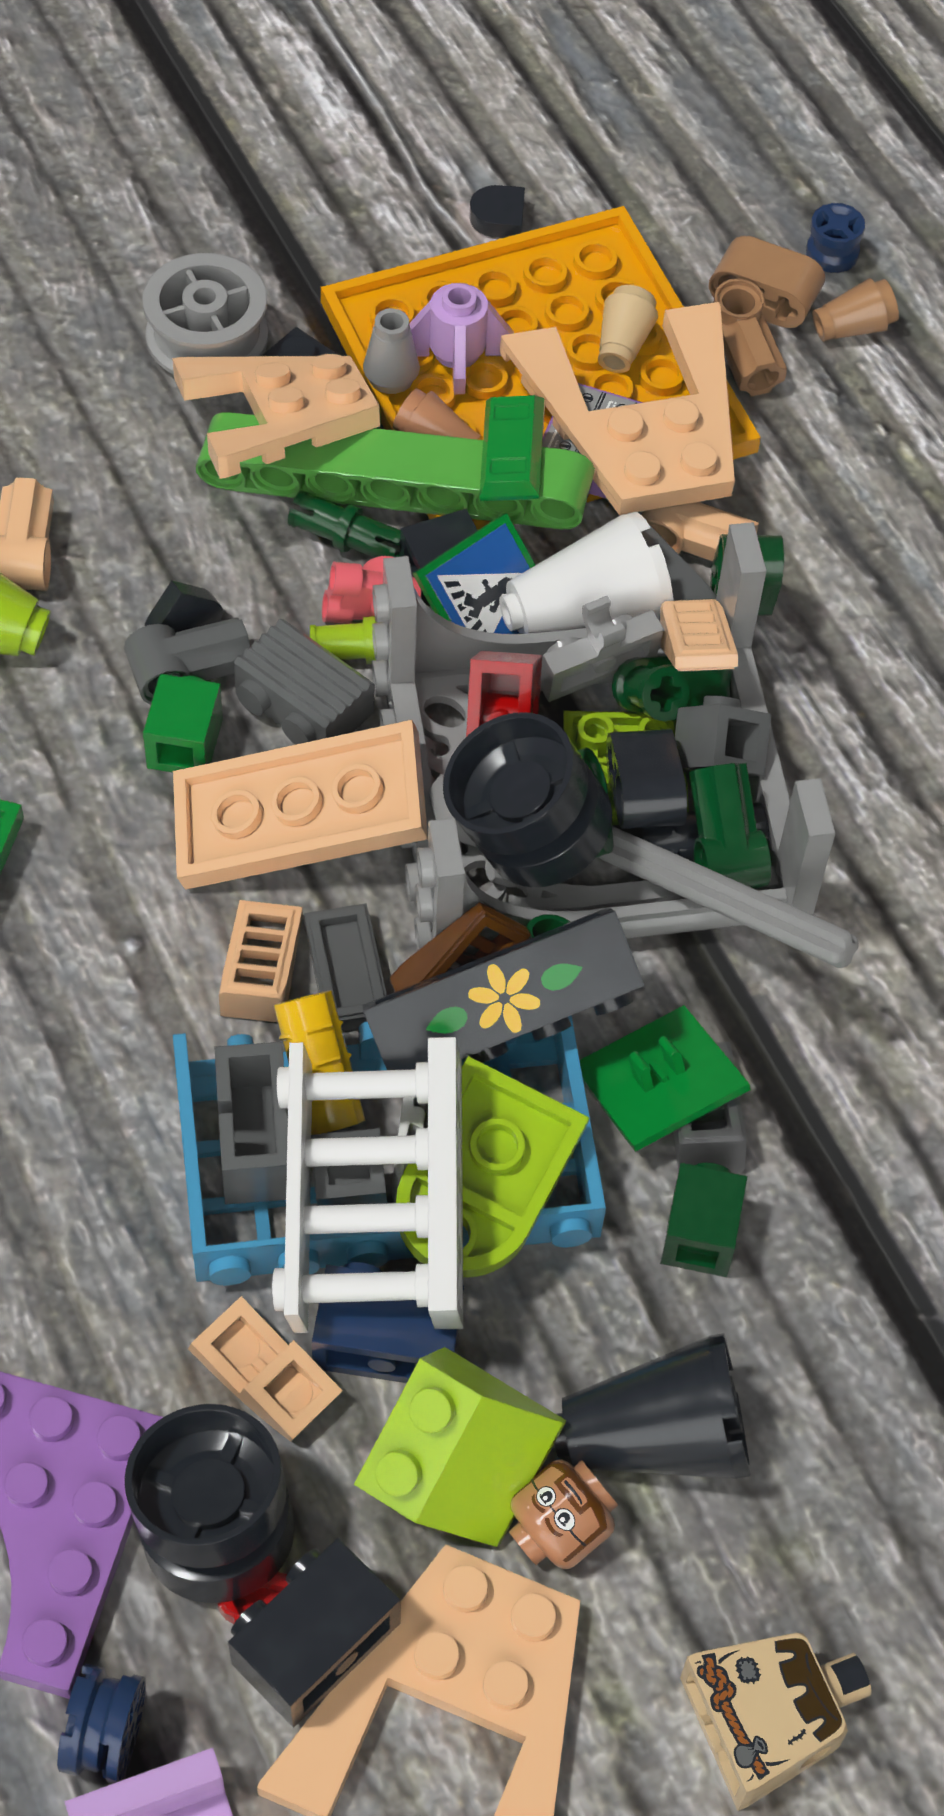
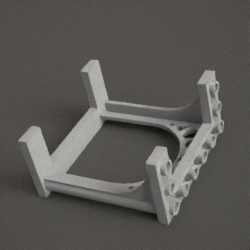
[372,522,835,969]

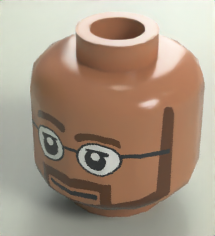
[509,1460,618,1569]

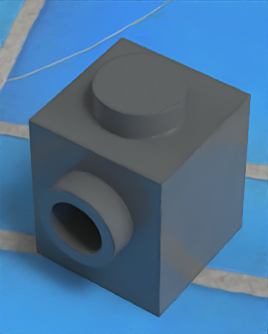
[675,696,771,777]

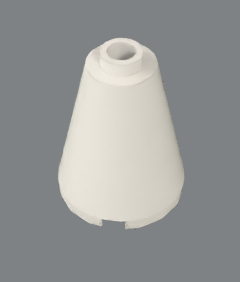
[499,512,674,634]

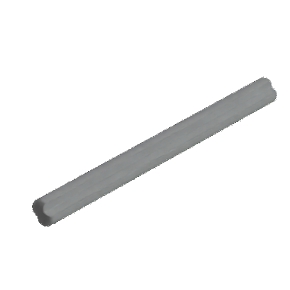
[597,826,859,968]

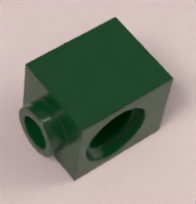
[660,1162,748,1278]

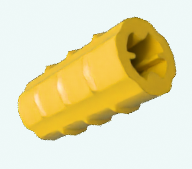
[274,990,365,1135]

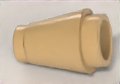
[598,285,658,373]

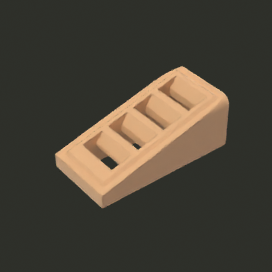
[660,599,738,671]
[219,900,303,1022]

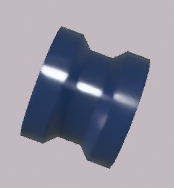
[806,203,865,273]

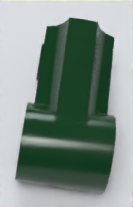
[689,763,771,888]

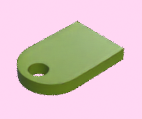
[396,1056,590,1278]

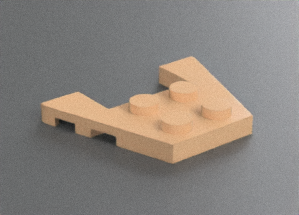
[172,354,380,479]

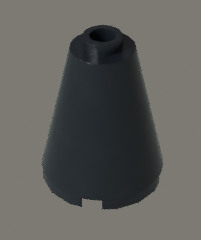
[554,1333,751,1479]

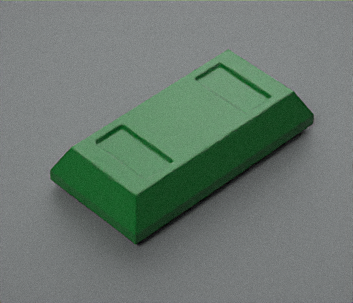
[479,395,545,501]

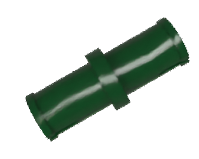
[288,490,400,558]

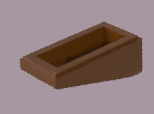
[390,902,531,992]

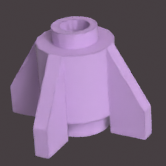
[409,283,514,394]

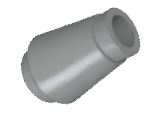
[363,308,420,394]

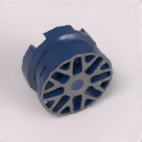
[57,1664,146,1784]

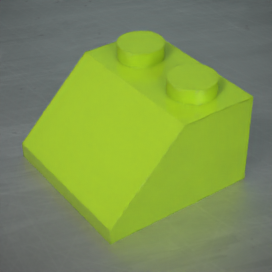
[353,1347,567,1547]

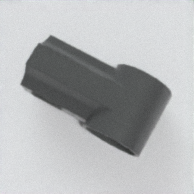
[124,617,250,704]

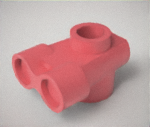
[322,556,421,624]

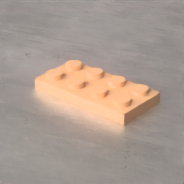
[173,720,428,890]

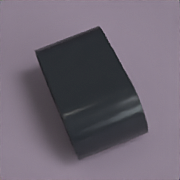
[606,729,687,829]

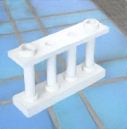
[272,1037,463,1333]

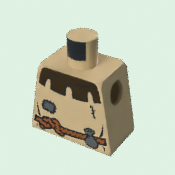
[680,1633,871,1811]

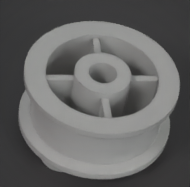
[142,253,268,374]

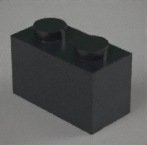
[228,1538,401,1728]

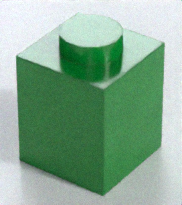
[143,674,223,773]

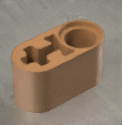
[709,236,825,328]

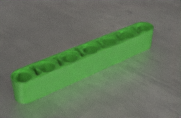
[195,412,595,529]

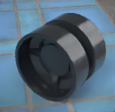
[443,712,612,888]
[124,1404,295,1603]

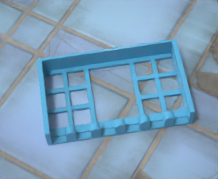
[173,1016,606,1286]

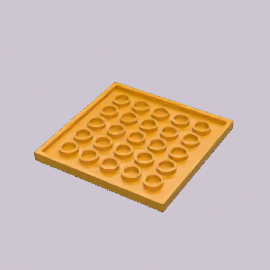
[321,206,761,530]

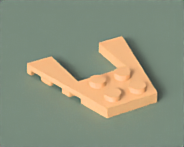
[500,302,735,515]
[257,1544,581,1816]

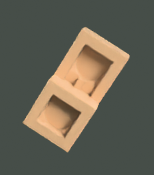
[188,1296,343,1442]

